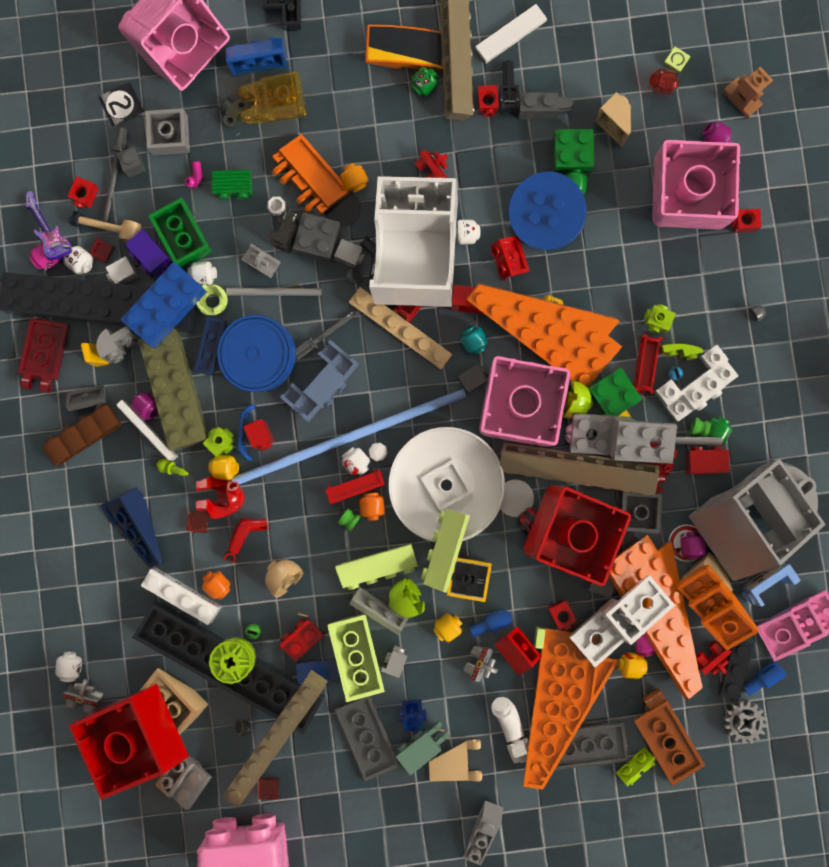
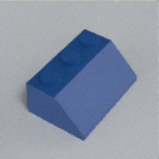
[226,37,288,76]

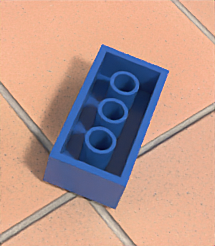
[120,262,207,349]

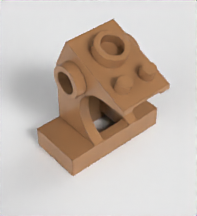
[722,67,773,119]

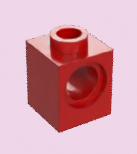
[477,85,499,117]
[67,176,99,209]
[730,209,761,233]
[547,599,577,631]

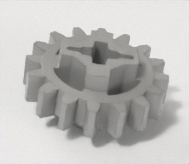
[723,700,768,744]

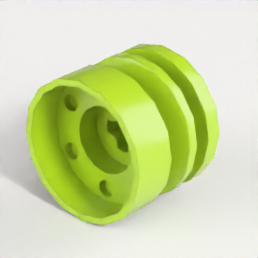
[209,637,256,684]

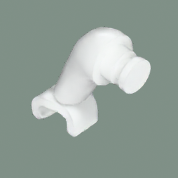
[491,697,529,763]

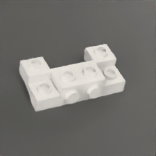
[654,345,738,423]

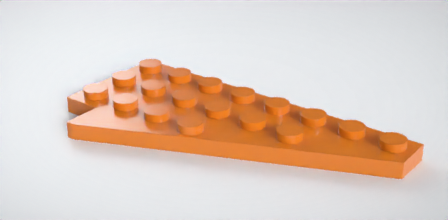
[467,283,622,387]
[523,628,618,790]

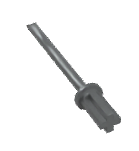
[103,127,128,222]
[295,309,360,360]

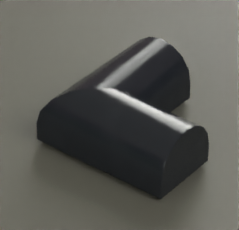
[263,0,301,31]

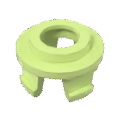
[196,284,228,316]

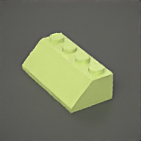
[421,508,470,593]
[335,543,418,590]
[327,613,385,702]

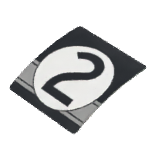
[99,83,144,127]

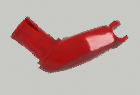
[224,517,268,563]

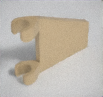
[429,739,482,781]

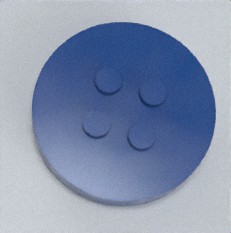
[509,172,587,250]
[217,315,296,392]

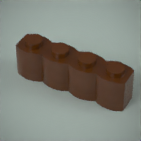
[42,404,123,466]

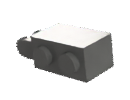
[518,93,573,119]

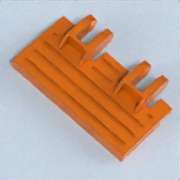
[272,134,350,214]

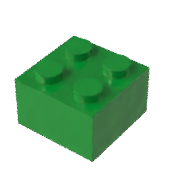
[553,129,594,174]
[588,367,642,416]

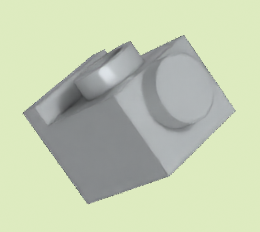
[381,645,408,678]

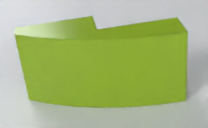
[659,344,703,361]

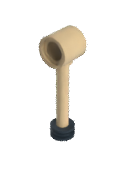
[69,211,142,242]

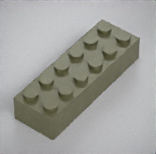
[138,329,208,451]

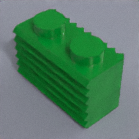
[212,170,253,200]

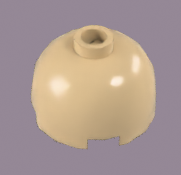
[265,559,304,598]

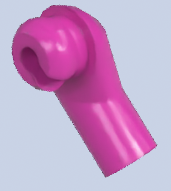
[185,161,203,189]

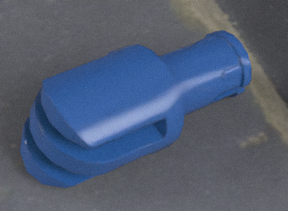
[469,609,513,637]
[743,661,786,696]

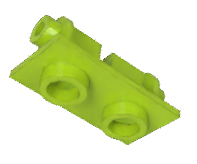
[616,747,657,786]

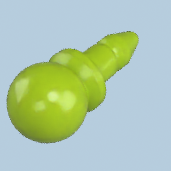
[156,458,189,476]

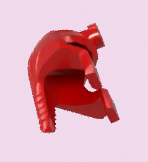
[196,476,245,519]

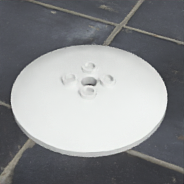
[389,427,505,542]

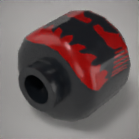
[516,507,538,536]

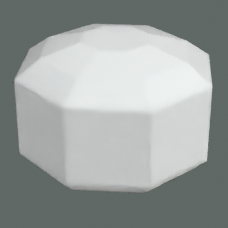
[267,196,286,216]
[369,443,388,462]

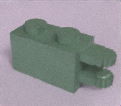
[396,722,450,776]

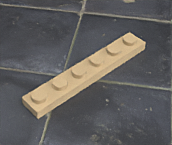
[349,287,452,370]

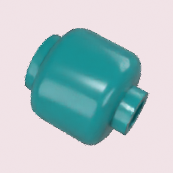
[460,325,488,355]

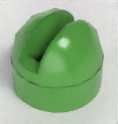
[245,624,261,640]

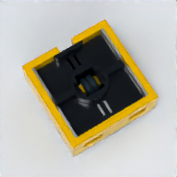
[447,557,492,602]

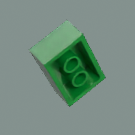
[148,197,213,269]

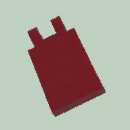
[18,318,70,393]

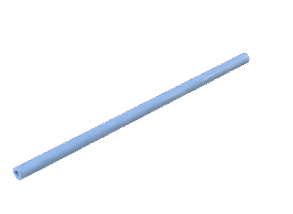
[232,389,466,484]

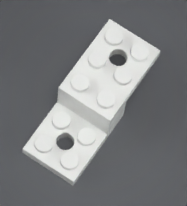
[568,575,675,667]

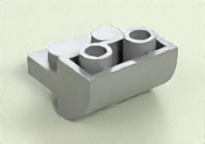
[96,326,140,363]
[155,756,212,810]

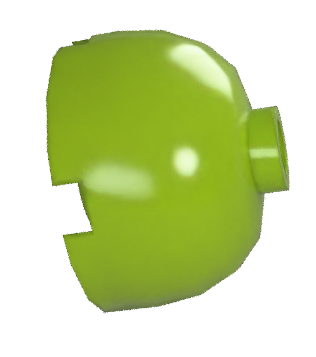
[562,380,593,419]
[388,578,425,618]

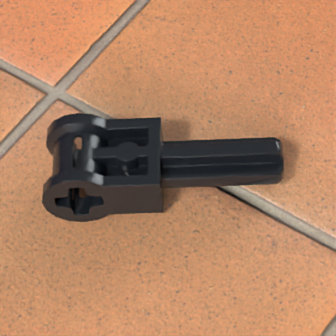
[499,60,520,115]

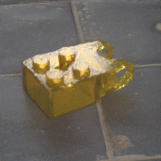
[237,71,307,123]

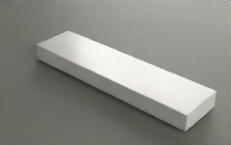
[475,4,547,63]
[117,400,178,461]

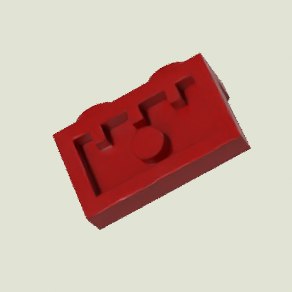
[491,236,530,281]
[279,618,324,662]

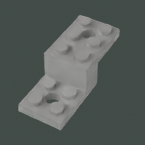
[569,413,677,464]

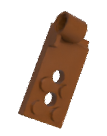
[633,688,706,786]

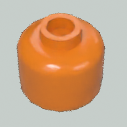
[359,493,385,521]
[201,571,230,600]

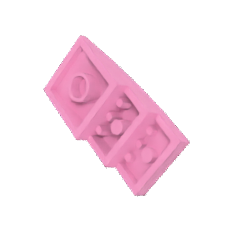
[757,589,829,662]

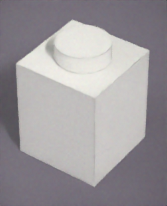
[106,256,139,284]

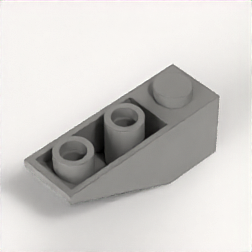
[463,801,503,865]

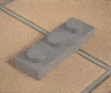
[349,587,408,635]

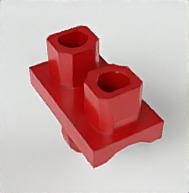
[415,150,448,178]
[696,640,732,675]

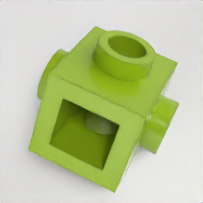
[643,304,676,334]
[203,427,236,457]

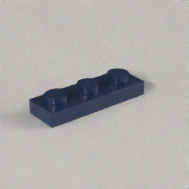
[194,316,227,376]

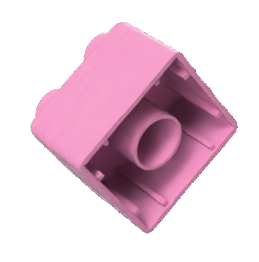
[118,0,230,91]
[652,140,740,230]
[479,356,570,447]
[197,813,289,867]

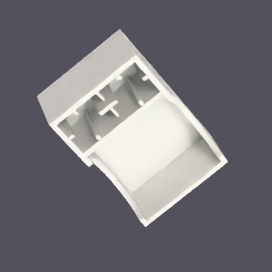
[369,177,458,307]

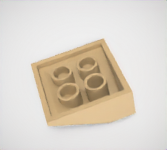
[139,668,208,735]

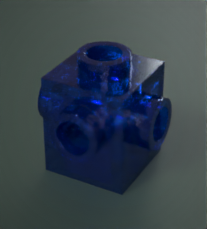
[399,699,427,731]

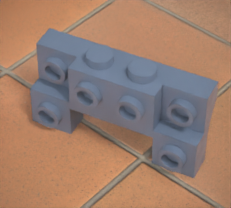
[280,340,359,422]

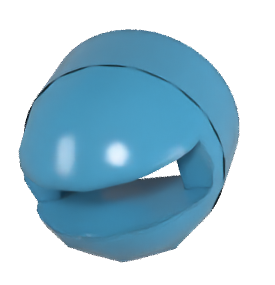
[667,366,683,382]

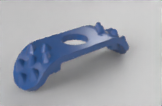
[237,404,257,461]

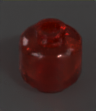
[649,68,679,95]

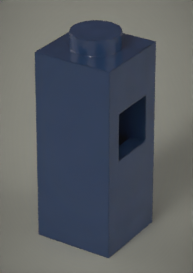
[296,658,341,684]

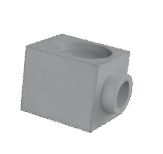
[334,239,365,268]

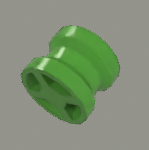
[689,417,711,437]
[338,508,361,532]

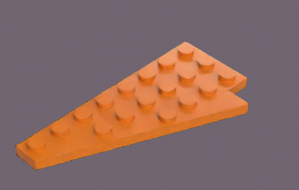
[609,535,702,699]

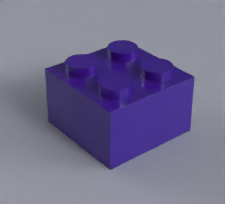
[125,229,173,279]

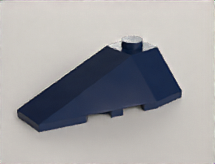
[100,487,162,567]

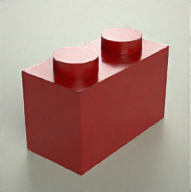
[243,419,275,451]
[685,446,730,474]
[494,626,542,675]

